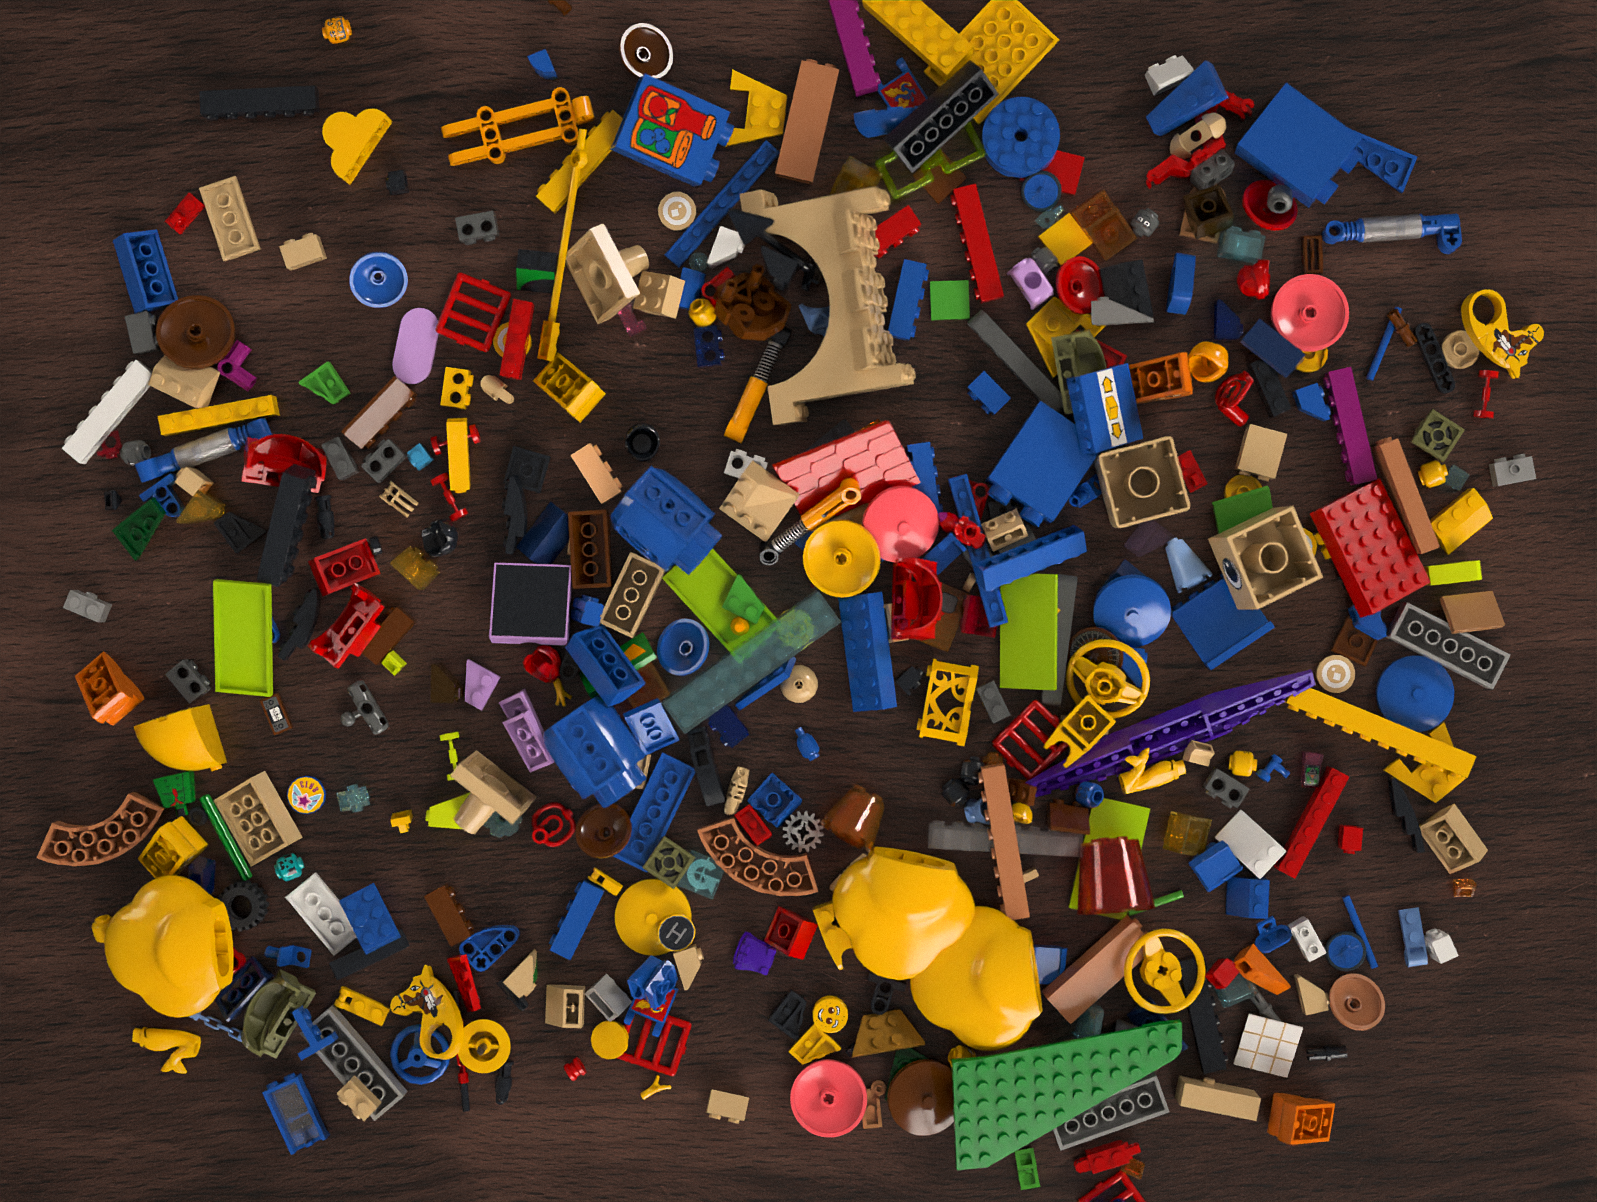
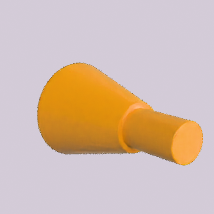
[730,617,750,636]

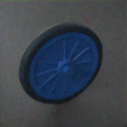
[1021,171,1062,211]
[1325,931,1366,971]

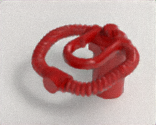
[1215,371,1253,427]
[531,802,576,847]

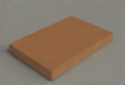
[1439,591,1505,634]

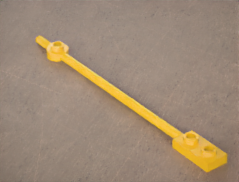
[537,129,588,361]

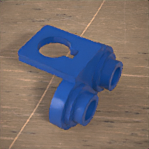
[1255,916,1292,953]

